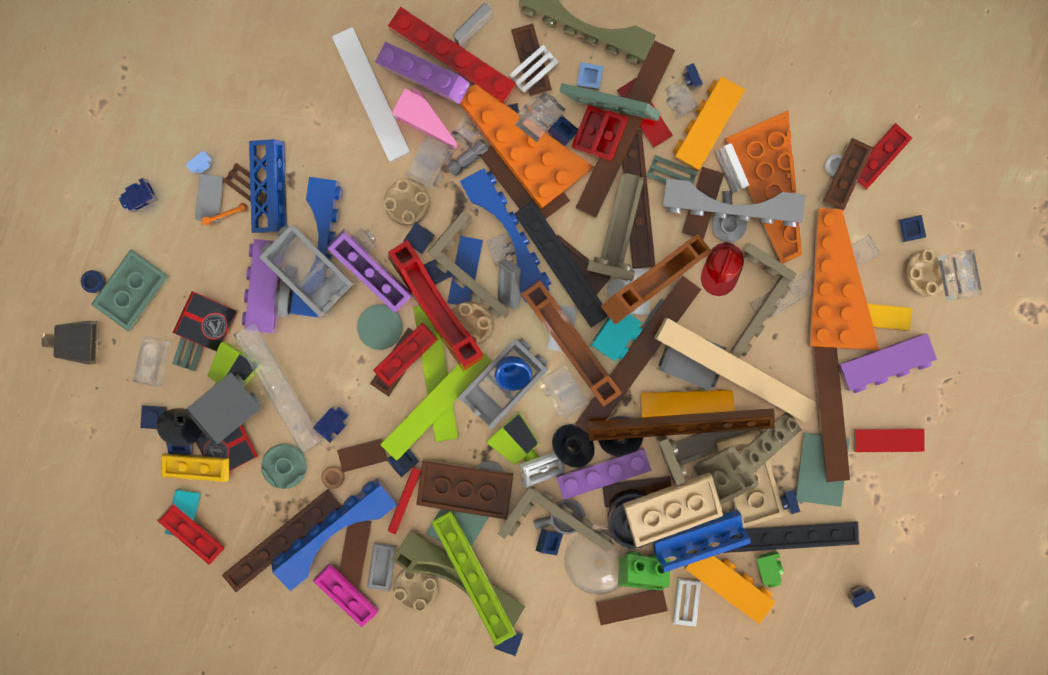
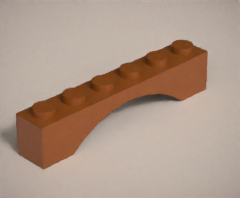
[601,234,712,325]
[520,279,622,407]

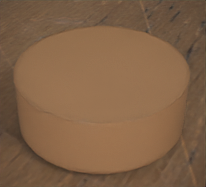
[321,466,345,489]

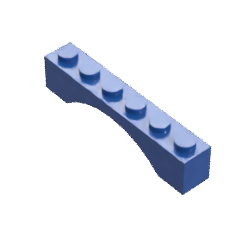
[460,168,552,303]
[290,177,342,318]
[271,478,397,591]

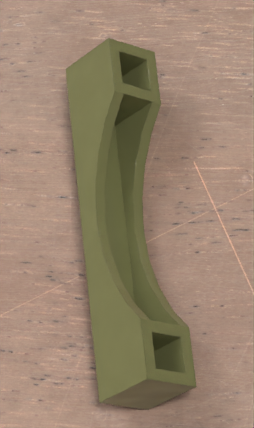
[519,0,656,65]
[391,531,525,627]

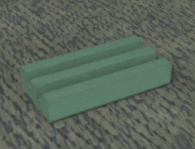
[646,155,698,184]
[172,337,203,371]

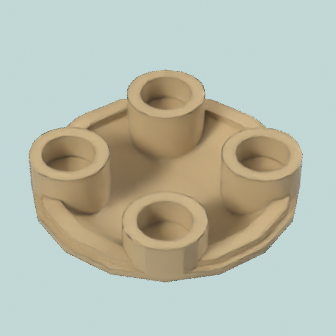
[383,179,429,225]
[907,249,950,295]
[452,301,492,345]
[393,570,438,612]

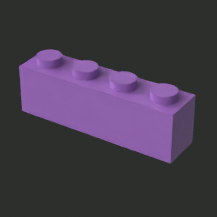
[375,42,470,104]
[328,228,411,312]
[242,239,284,333]
[839,333,937,393]
[556,447,652,500]

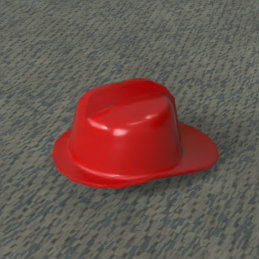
[701,242,744,296]

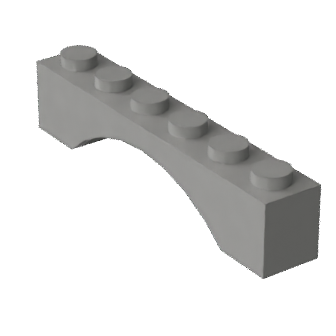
[663,178,806,227]

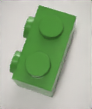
[618,552,670,591]

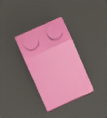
[392,88,458,151]

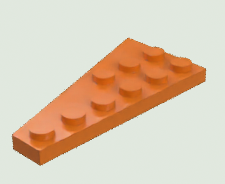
[460,84,594,209]
[725,110,802,264]
[809,208,879,350]

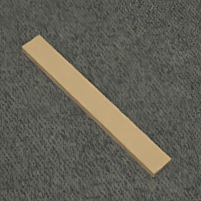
[654,318,818,423]

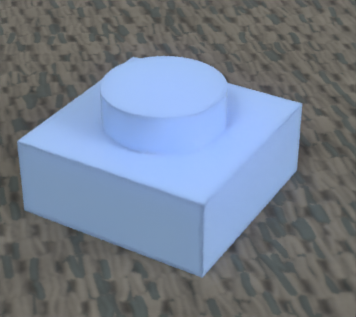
[577,62,603,90]
[185,150,213,174]

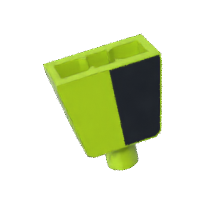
[207,342,262,386]
[486,412,539,465]

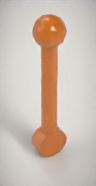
[201,203,247,226]

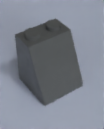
[657,339,726,390]
[186,373,261,447]

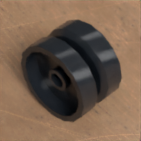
[607,490,651,549]

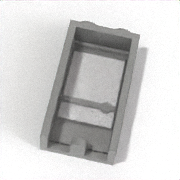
[259,224,354,316]
[458,338,548,429]

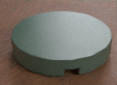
[357,304,403,350]
[261,443,307,489]

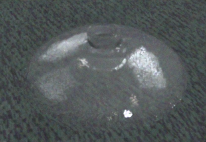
[564,526,631,595]

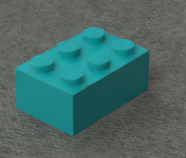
[589,314,642,361]

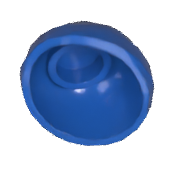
[494,356,532,391]

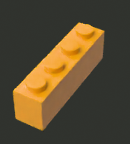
[673,76,745,172]
[640,389,735,418]
[684,545,776,624]

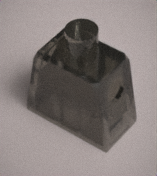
[41,321,97,364]

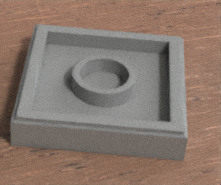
[453,3,493,47]

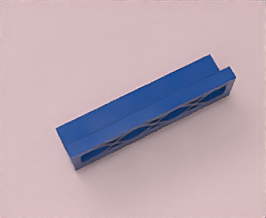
[249,139,287,233]
[653,510,751,573]

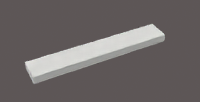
[332,27,411,162]

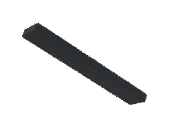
[514,201,608,328]
[724,521,860,553]

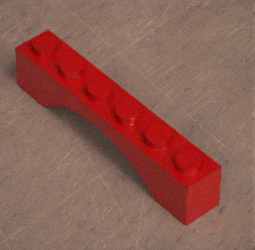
[388,6,517,104]
[388,240,484,372]

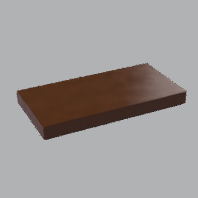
[479,146,570,219]
[416,459,514,520]

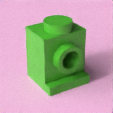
[754,550,784,588]

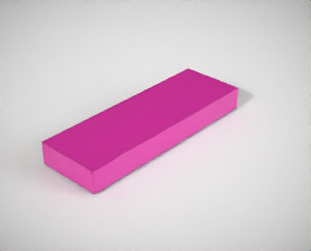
[313,564,378,627]

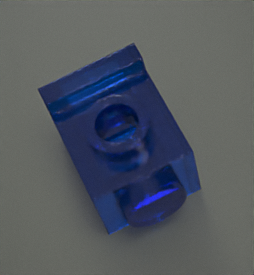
[119,178,158,212]
[313,406,349,443]

